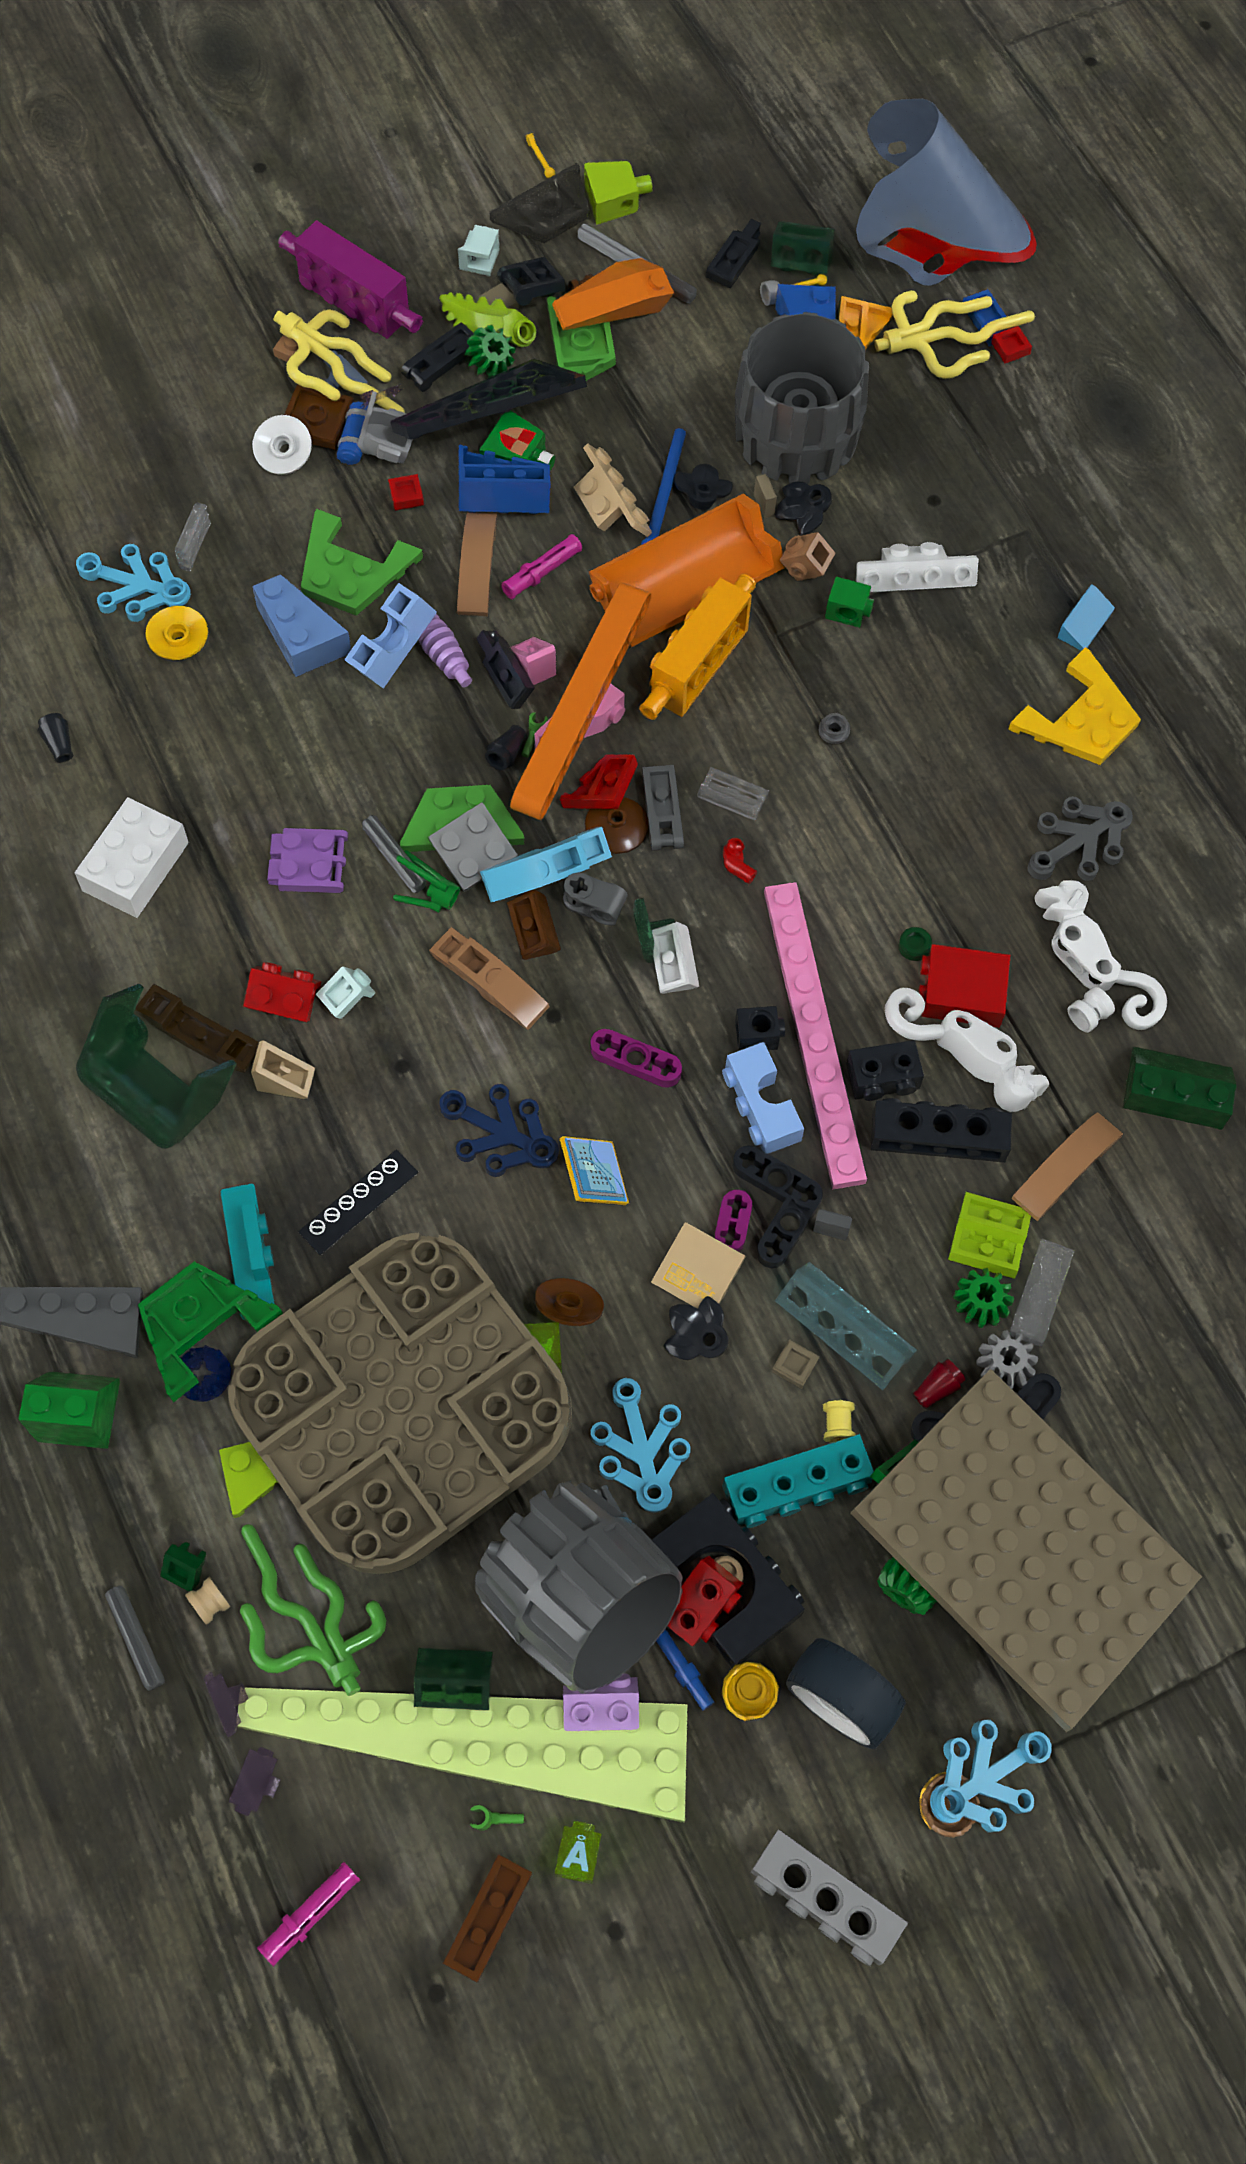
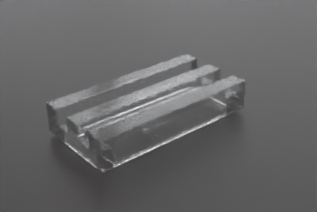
[175,502,211,571]
[698,767,769,821]

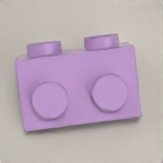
[563,1674,639,1731]

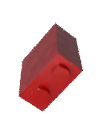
[918,944,1011,1028]

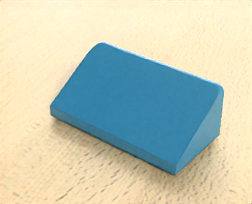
[1058,584,1115,651]

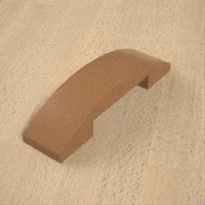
[457,511,498,616]
[1012,1112,1123,1221]

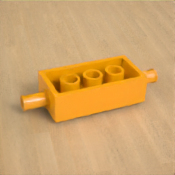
[639,574,756,720]

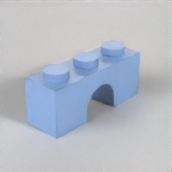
[344,583,437,688]
[722,1042,804,1154]

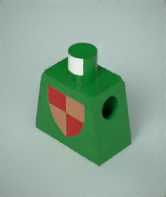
[480,411,556,471]

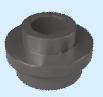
[819,713,850,744]

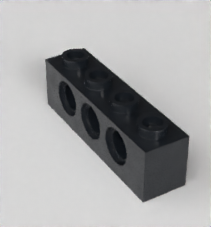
[871,1098,1012,1163]

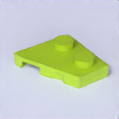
[219,1442,278,1518]

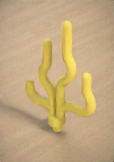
[875,291,1035,379]
[273,309,405,413]

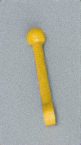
[526,133,555,178]

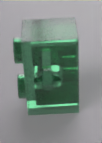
[414,1648,493,1711]

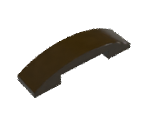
[135,984,259,1073]

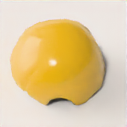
[722,1662,779,1721]

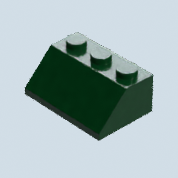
[1123,1046,1236,1130]

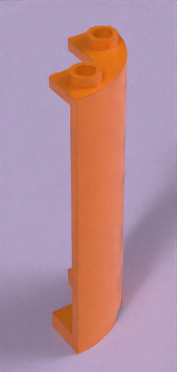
[589,493,785,647]

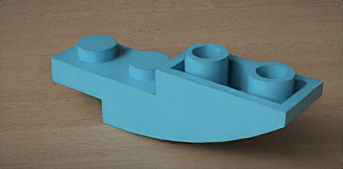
[480,827,612,902]

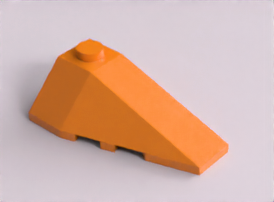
[552,258,674,330]

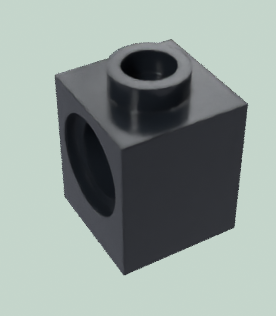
[735,1006,785,1051]

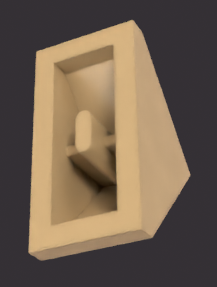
[251,1040,315,1099]

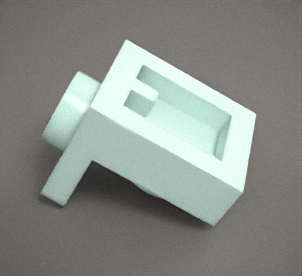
[316,966,375,1019]

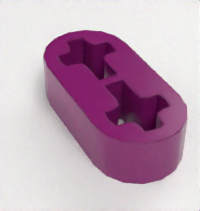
[714,1190,752,1252]

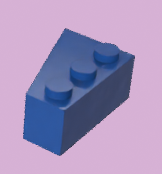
[775,284,836,320]
[458,445,550,514]

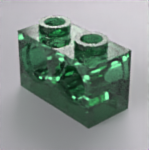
[771,221,835,275]

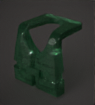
[633,898,675,963]

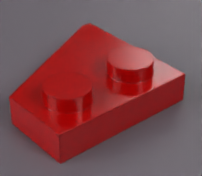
[559,754,638,809]

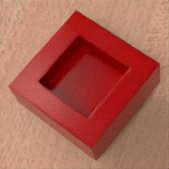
[991,326,1032,364]
[388,474,424,510]

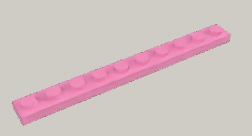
[764,882,867,1190]

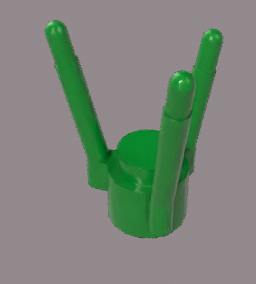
[393,850,460,913]

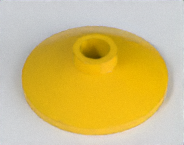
[145,606,208,660]

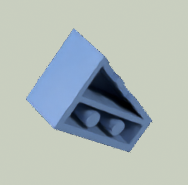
[252,575,351,677]

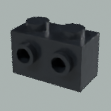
[846,1040,924,1101]

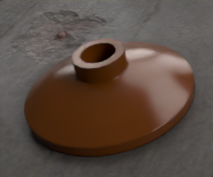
[585,797,649,854]
[535,1278,604,1326]

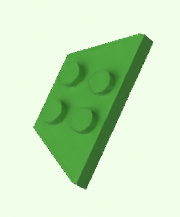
[547,296,616,381]
[400,785,524,852]

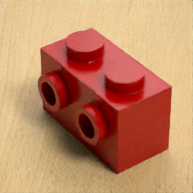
[668,1556,743,1647]

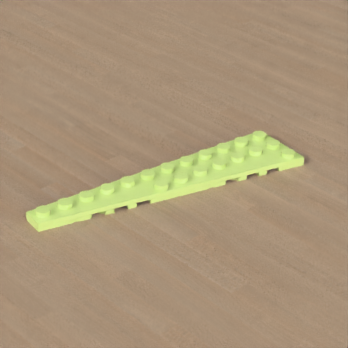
[236,1687,687,1822]

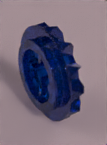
[180,1345,231,1402]

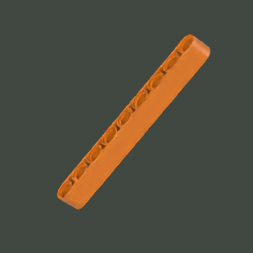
[510,582,651,820]

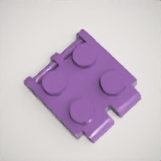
[267,828,348,893]

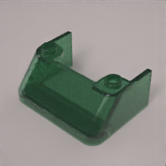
[76,984,237,1149]

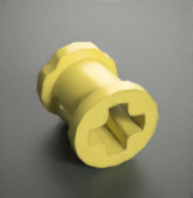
[823,1400,856,1443]

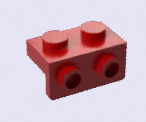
[243,962,322,1022]

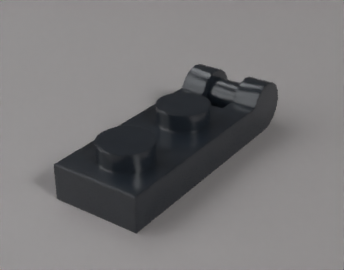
[401,322,474,392]

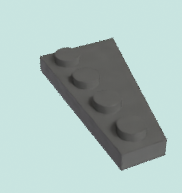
[0,1287,143,1359]

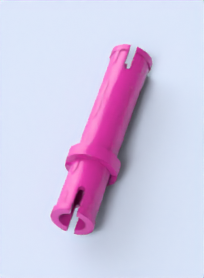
[501,534,582,599]
[257,1862,360,1967]

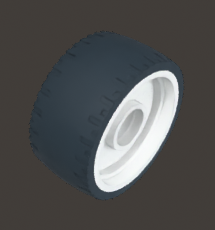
[786,1638,906,1749]

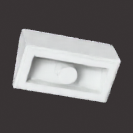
[649,922,699,994]

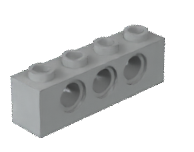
[751,1829,908,1967]

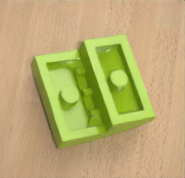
[948,1192,1031,1279]

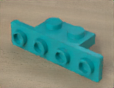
[221,1184,275,1320]

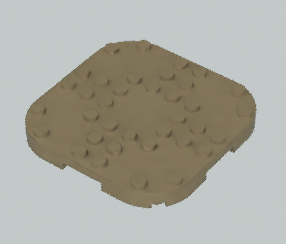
[228,1233,572,1574]

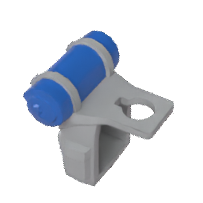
[337,391,413,465]

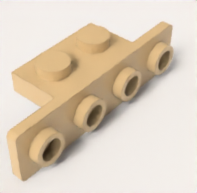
[574,443,652,537]

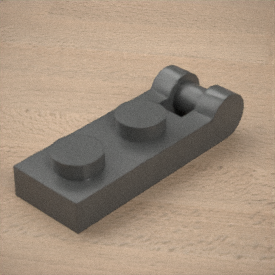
[642,765,684,851]

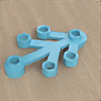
[76,544,191,622]
[591,1378,690,1513]
[930,1720,1052,1832]

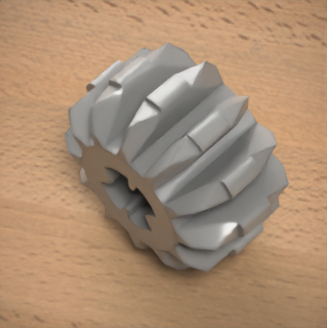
[976,1330,1038,1389]

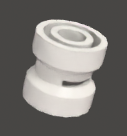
[1067,987,1115,1032]

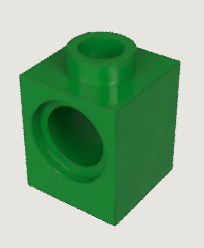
[825,576,874,628]

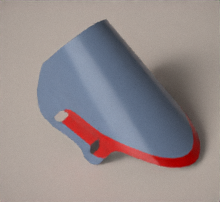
[856,99,1037,285]

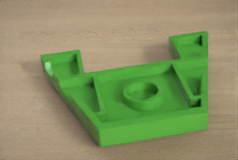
[301,509,423,616]

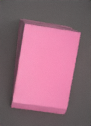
[510,637,556,685]

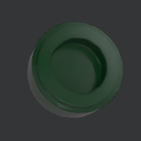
[898,927,932,961]

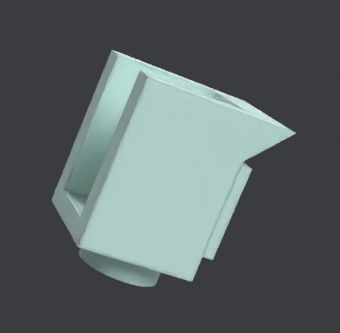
[458,225,499,276]

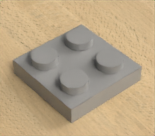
[428,802,518,892]

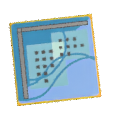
[560,1136,629,1205]

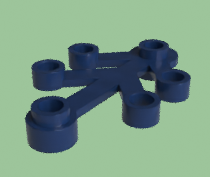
[439,1084,559,1177]

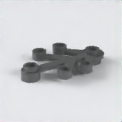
[1028,796,1133,881]

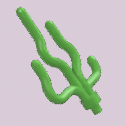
[240,1524,386,1696]

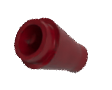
[912,1359,966,1409]

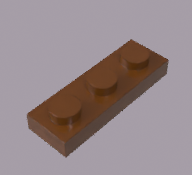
[443,1854,533,1983]

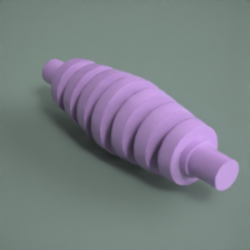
[418,614,472,687]

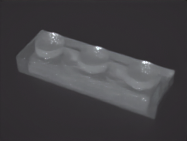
[1009,1239,1075,1347]

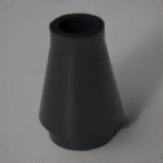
[37,713,74,763]
[485,725,527,770]

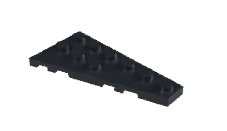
[390,359,587,439]

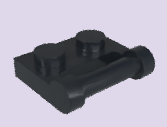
[497,257,565,306]

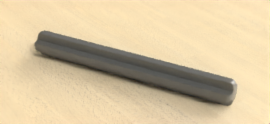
[577,223,697,304]

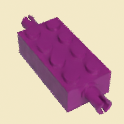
[278,220,423,339]

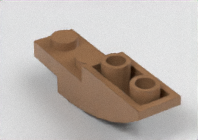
[429,927,550,1030]

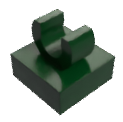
[160,1542,206,1591]

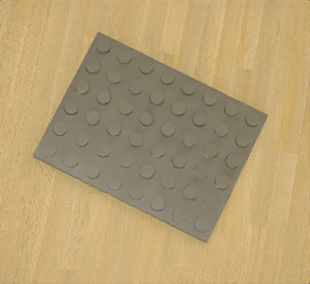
[850,1369,1202,1732]

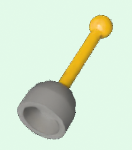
[760,274,827,306]

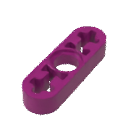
[590,1029,682,1088]

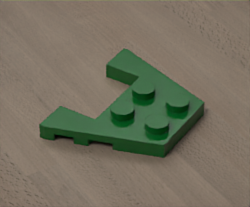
[138,1261,283,1403]

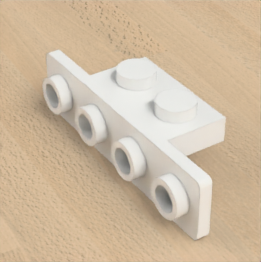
[856,542,978,592]

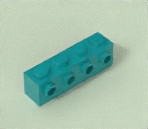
[722,1434,874,1528]

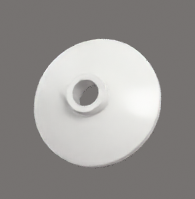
[252,415,312,475]

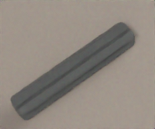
[362,815,427,893]
[105,1585,165,1691]

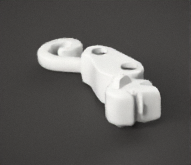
[1034,880,1167,1030]
[885,988,1049,1112]

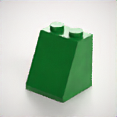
[18,1371,120,1449]

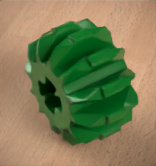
[465,325,516,378]
[953,1267,1014,1328]
[877,1557,936,1615]

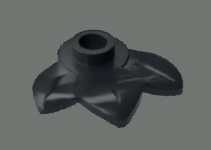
[674,464,733,510]
[775,481,832,536]
[664,1296,729,1361]

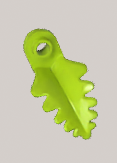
[439,292,536,347]

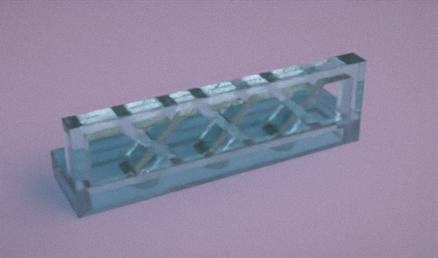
[775,1262,917,1390]

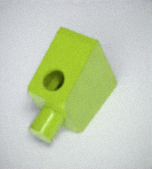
[584,161,652,224]

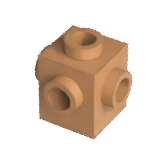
[780,532,835,581]

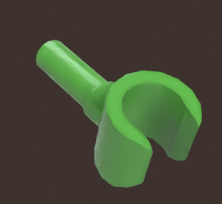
[521,712,548,757]
[470,1805,524,1831]

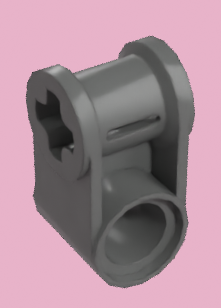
[563,872,628,926]

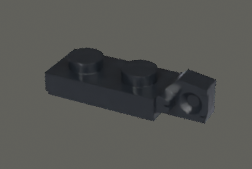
[706,219,761,289]
[476,630,535,709]

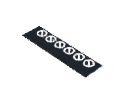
[298,1149,419,1255]

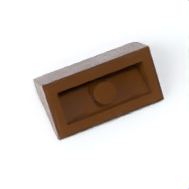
[507,889,561,960]

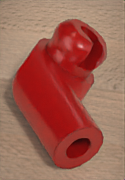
[723,838,757,884]

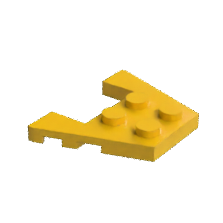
[1009,647,1141,765]

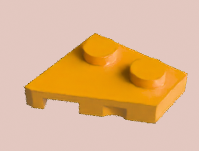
[837,296,893,350]

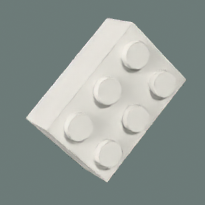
[75,797,189,918]

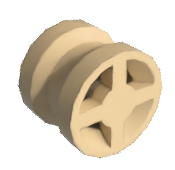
[185,1577,231,1625]

